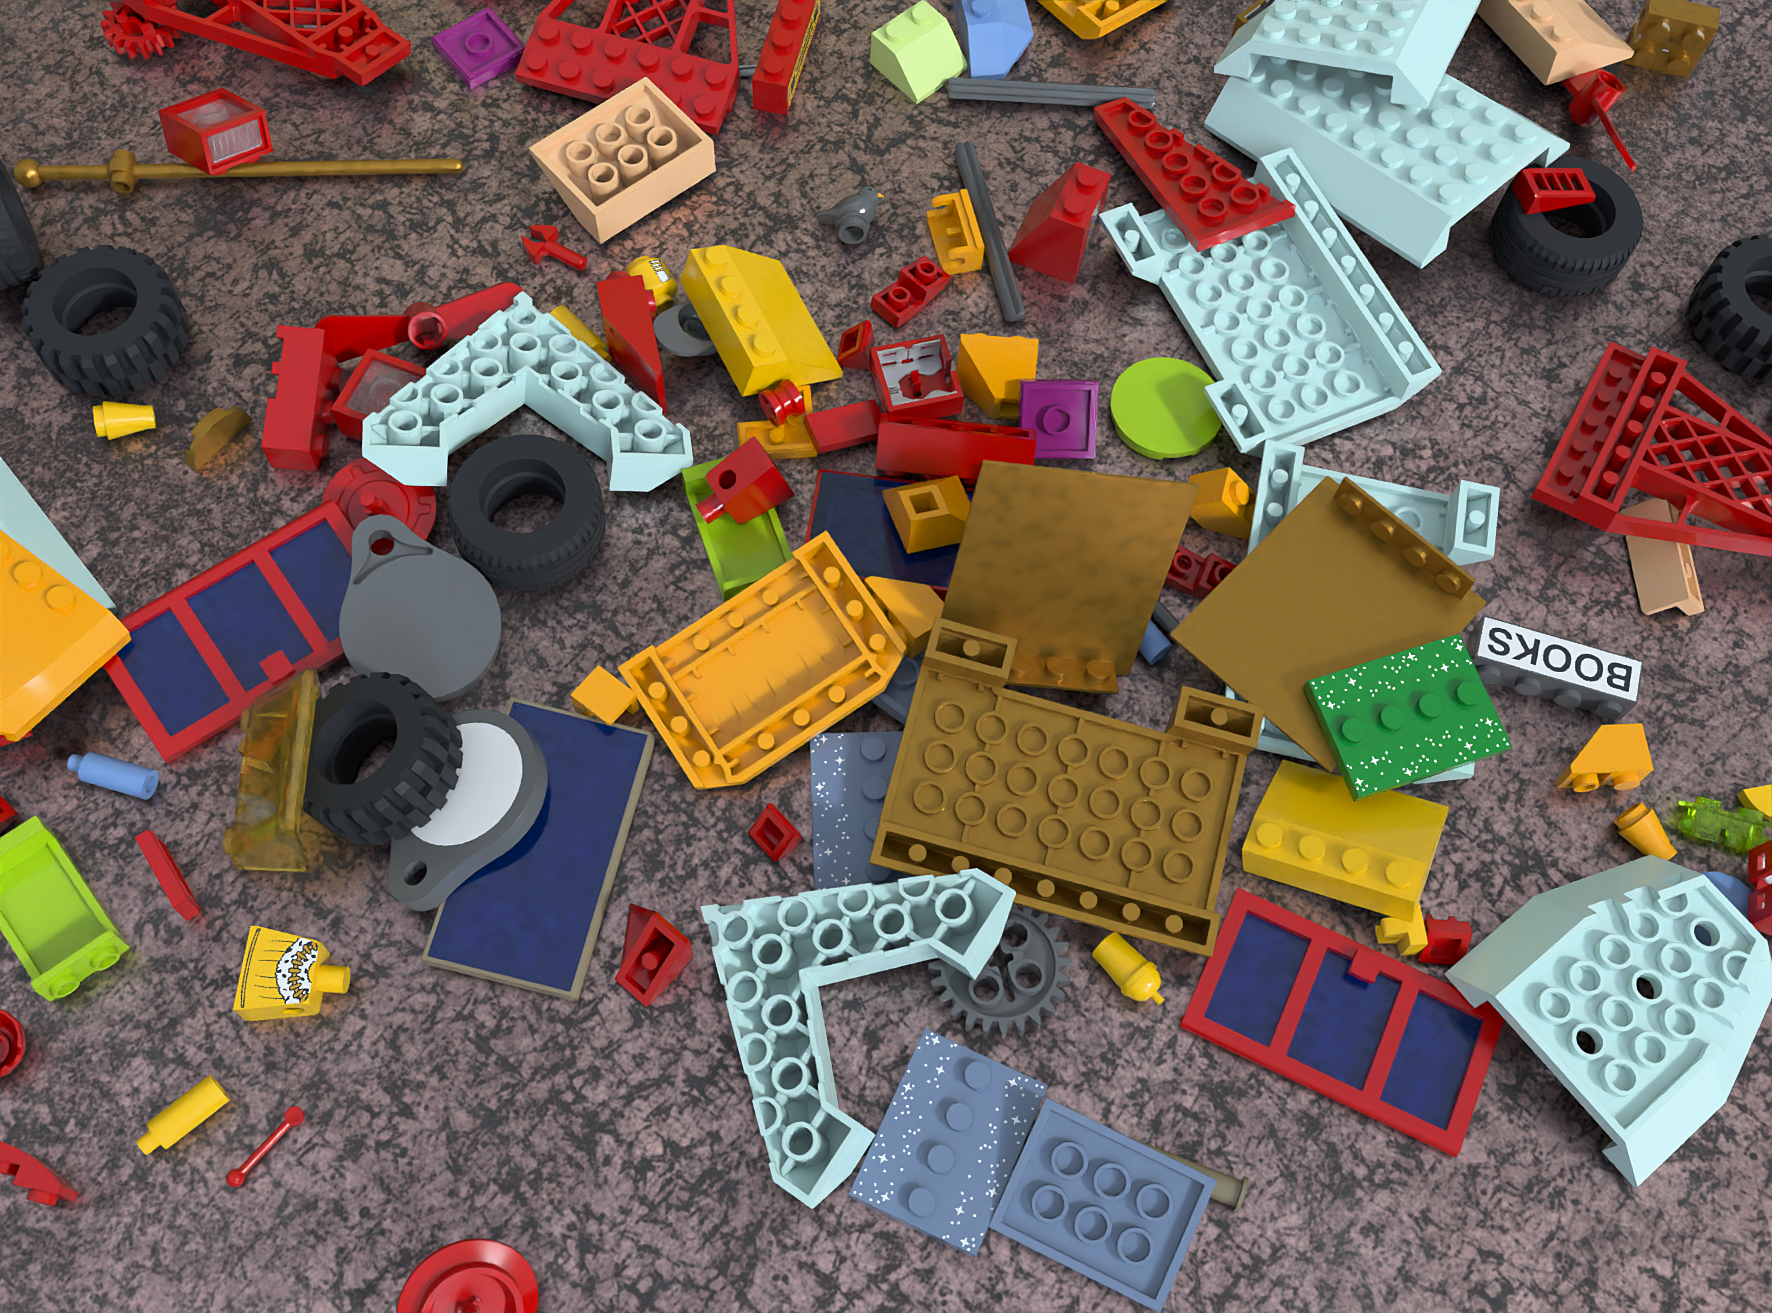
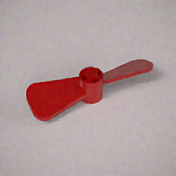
[1560,68,1638,173]
[314,281,524,363]

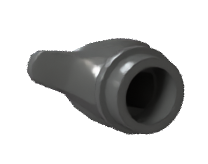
[816,186,884,244]

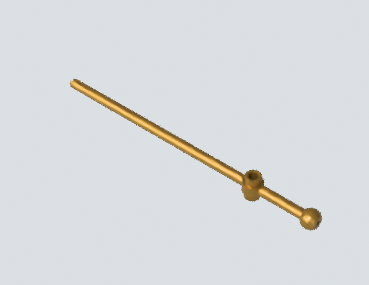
[14,149,464,193]

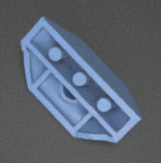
[951,0,1034,79]

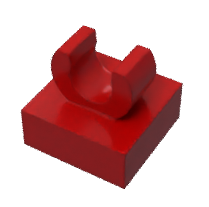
[1417,914,1473,965]

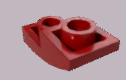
[870,255,951,329]
[1164,544,1237,599]
[0,1141,78,1207]

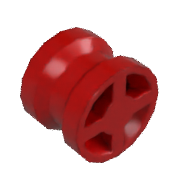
[759,379,805,427]

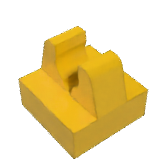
[1374,902,1428,957]

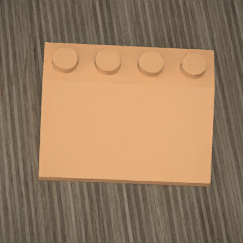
[1476,0,1634,86]
[529,77,716,244]

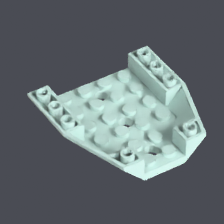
[1444,854,1772,1188]

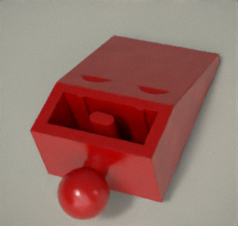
[596,270,668,414]

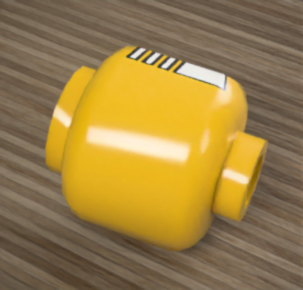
[625,256,678,314]

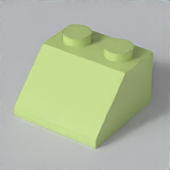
[870,0,968,104]

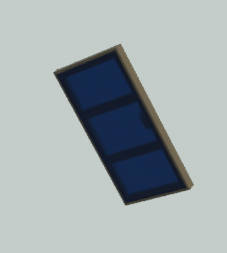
[422,697,657,1001]

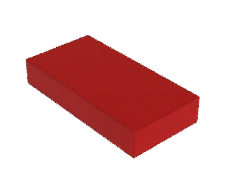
[803,399,881,454]
[134,829,201,921]

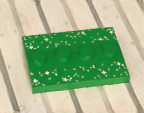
[1303,633,1513,802]

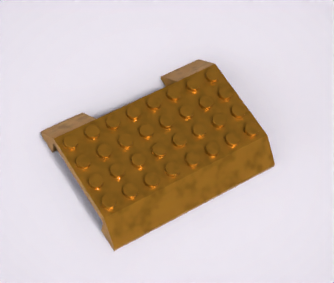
[869,617,1265,958]

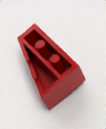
[261,325,346,472]

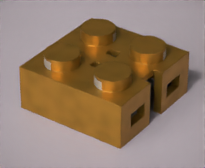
[1621,0,1720,78]

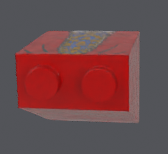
[1007,161,1111,284]

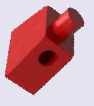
[695,436,795,525]

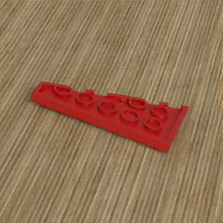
[1093,97,1296,252]

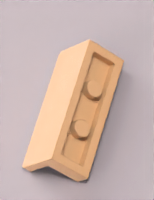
[1621,498,1705,616]

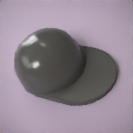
[653,301,717,357]

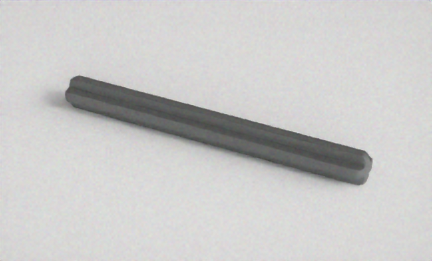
[948,77,1156,110]
[954,141,1025,323]

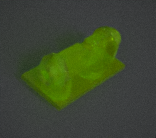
[1678,796,1772,853]

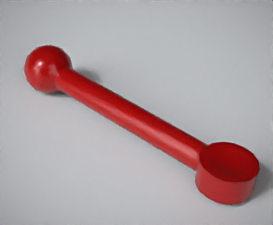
[226,1106,305,1187]

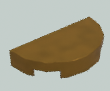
[184,406,252,472]

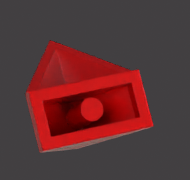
[614,903,694,1007]

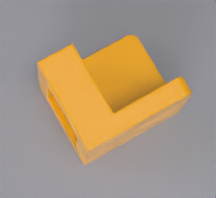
[570,665,640,726]

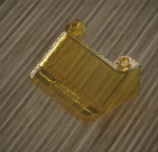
[223,668,323,872]

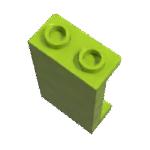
[681,457,793,603]
[0,815,130,1002]

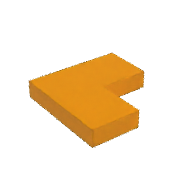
[737,385,817,460]

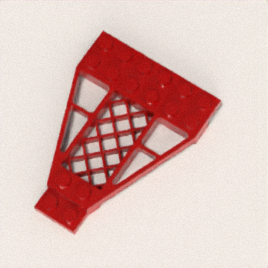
[120,0,411,87]
[515,0,741,136]
[1531,341,1772,557]

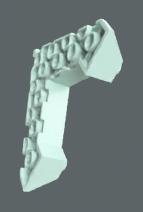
[362,291,693,492]
[701,868,1016,1209]

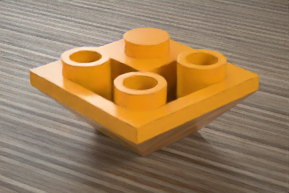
[956,333,1039,420]
[882,475,971,554]

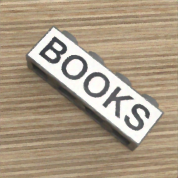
[1467,615,1644,720]

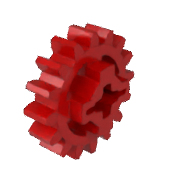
[100,1,182,59]

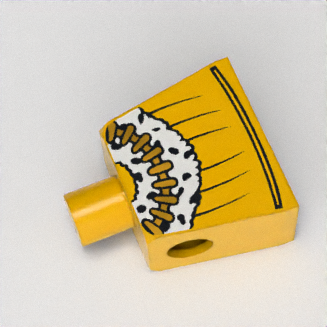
[233,926,350,1021]

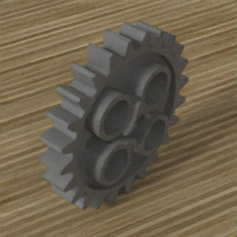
[928,904,1072,1039]

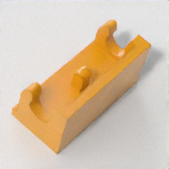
[926,189,984,275]

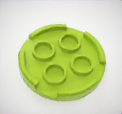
[1109,357,1222,460]

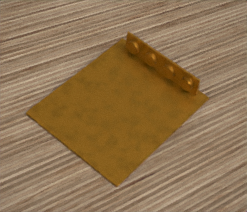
[940,460,1200,695]
[1170,476,1487,772]

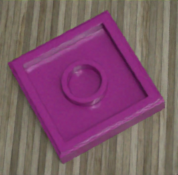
[430,7,526,90]
[1018,379,1099,458]

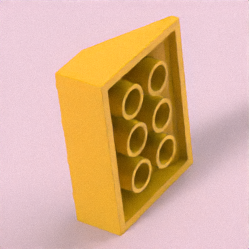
[680,245,843,397]
[1242,760,1449,923]

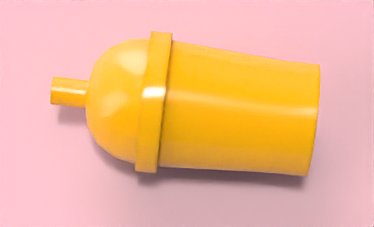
[1092,932,1165,1006]

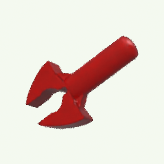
[521,225,587,271]

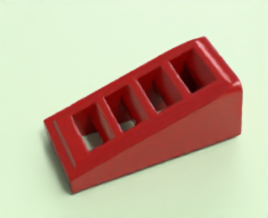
[1512,168,1596,215]

